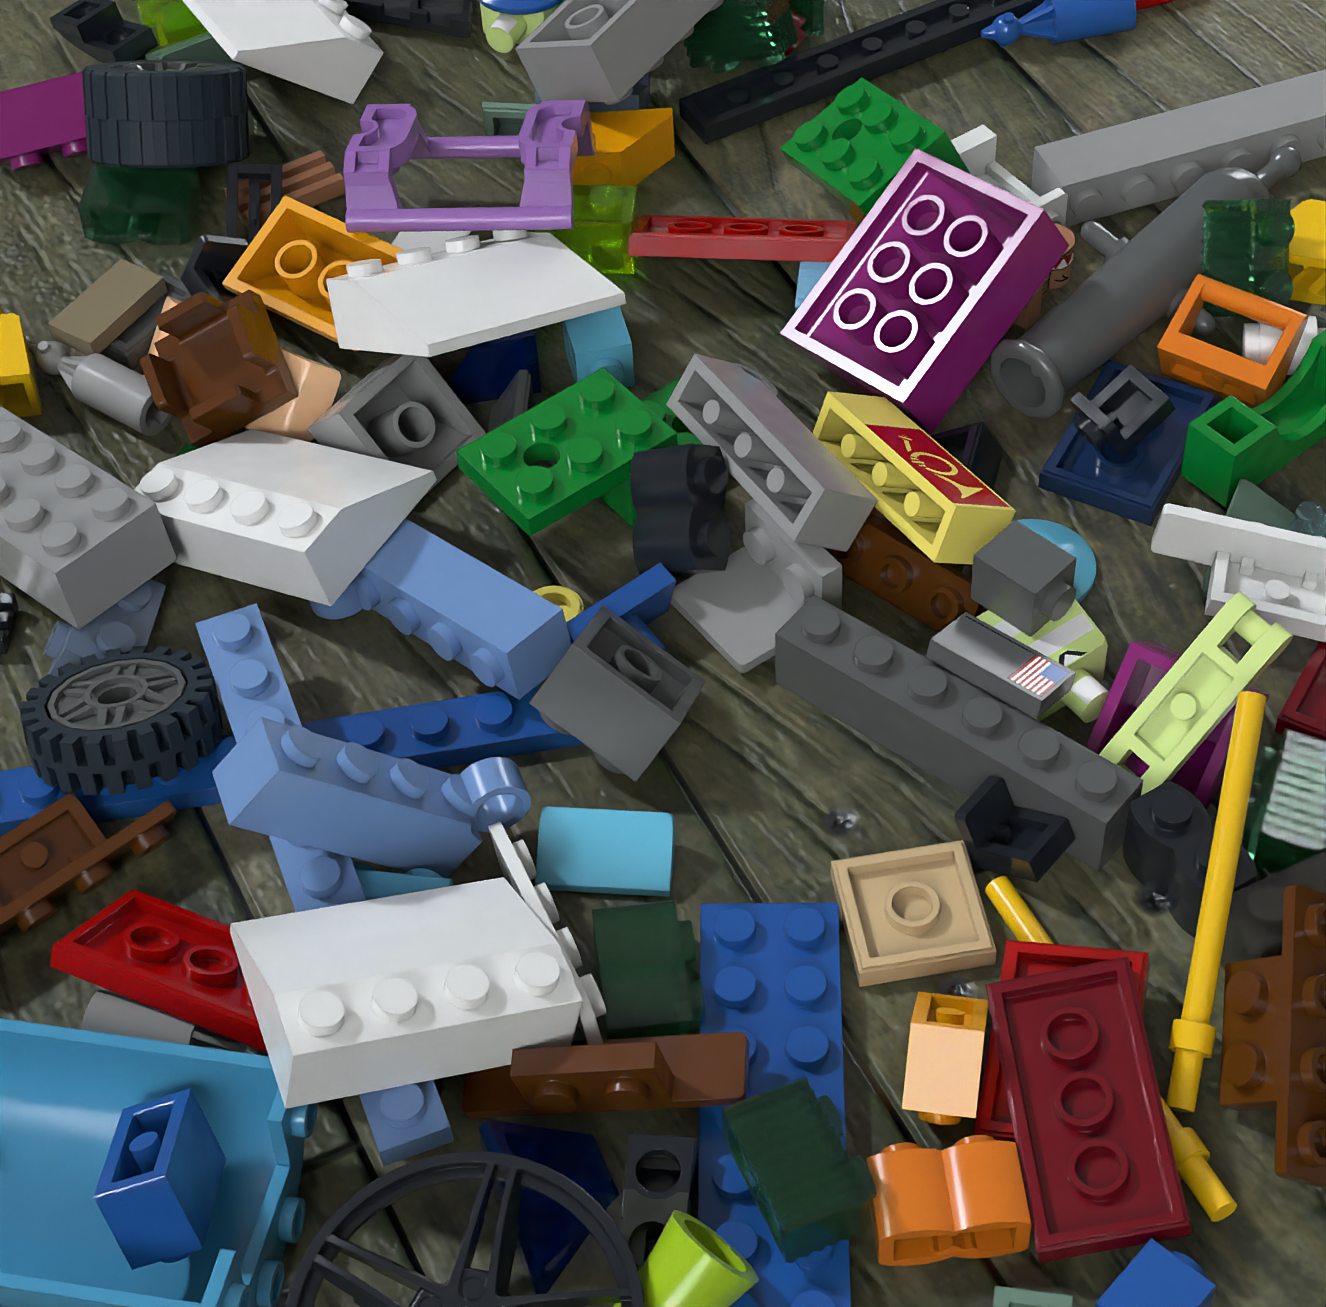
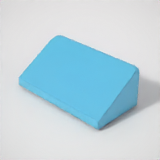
[535,806,676,897]

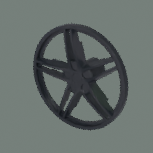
[285,1151,646,1307]

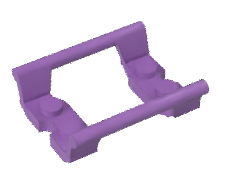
[343,100,596,233]

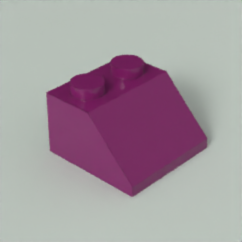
[0,72,87,171]
[1086,641,1270,810]

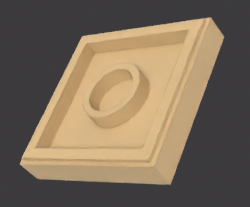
[831,840,997,987]

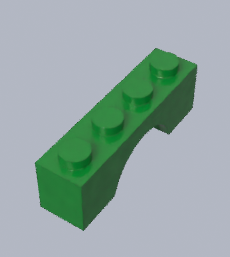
[1181,330,1326,508]

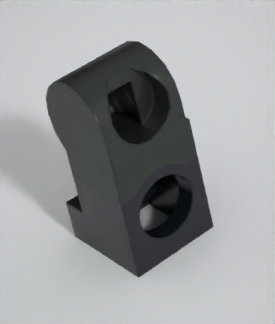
[621,1133,698,1271]

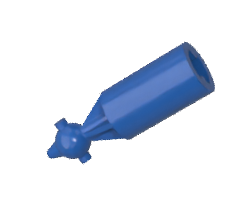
[980,0,1137,47]

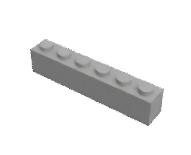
[1031,69,1326,227]

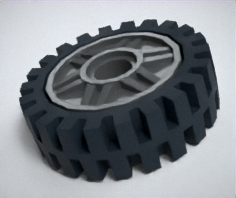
[20,646,223,796]

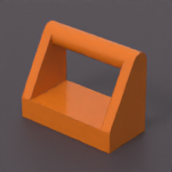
[1157,274,1308,408]

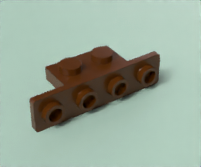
[823,507,983,632]
[0,793,177,938]
[1219,884,1326,1188]
[462,1032,750,1119]

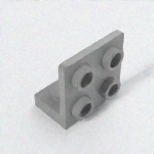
[670,499,842,673]

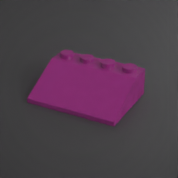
[780,148,1070,435]

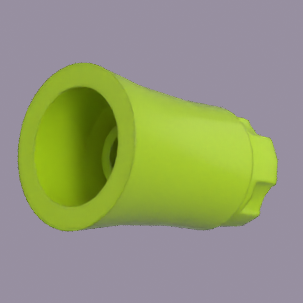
[613,1210,759,1307]

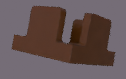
[140,290,298,448]

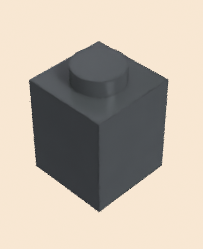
[971,520,1077,637]

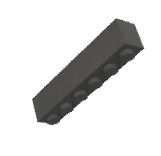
[775,595,1143,872]

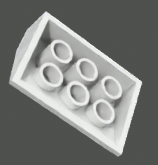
[182,0,384,104]
[326,230,626,357]
[134,429,437,606]
[230,877,583,1109]

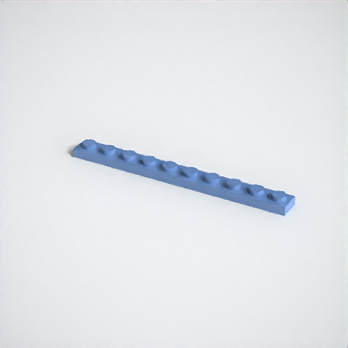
[195,603,454,1166]

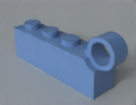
[309,518,572,700]
[212,717,531,878]

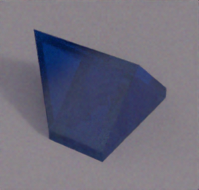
[447,329,542,405]
[478,1119,620,1294]

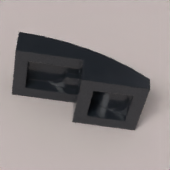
[49,0,158,63]

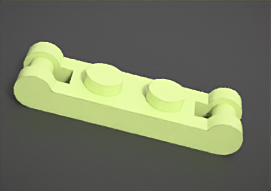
[1099,591,1293,796]

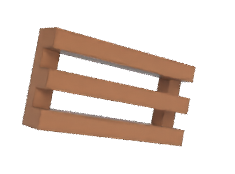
[224,150,345,229]

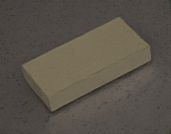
[47,258,167,355]

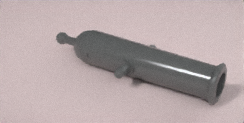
[990,146,1302,418]

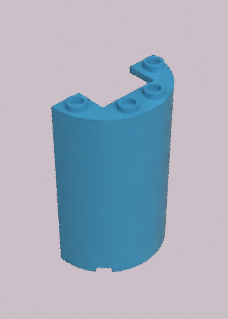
[0,1018,318,1307]

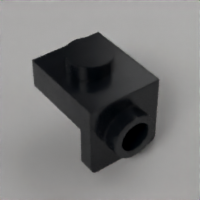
[180,234,249,302]
[1069,364,1175,459]
[954,775,1076,882]

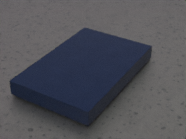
[1038,360,1219,526]

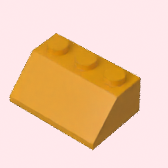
[222,195,403,352]

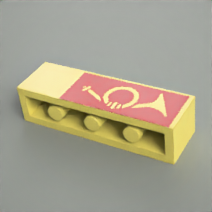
[813,391,1016,565]

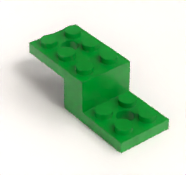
[780,77,970,226]
[456,368,703,537]

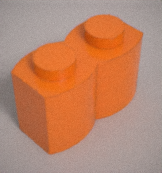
[866,1135,1031,1266]

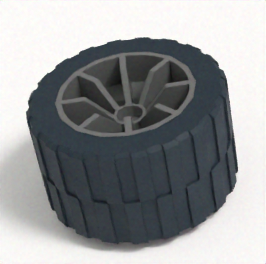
[82,60,250,170]

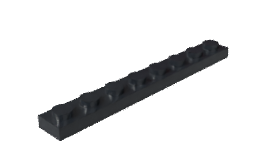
[679,0,1044,144]

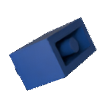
[94,1088,226,1270]

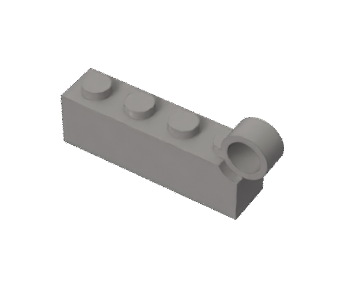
[666,353,878,552]

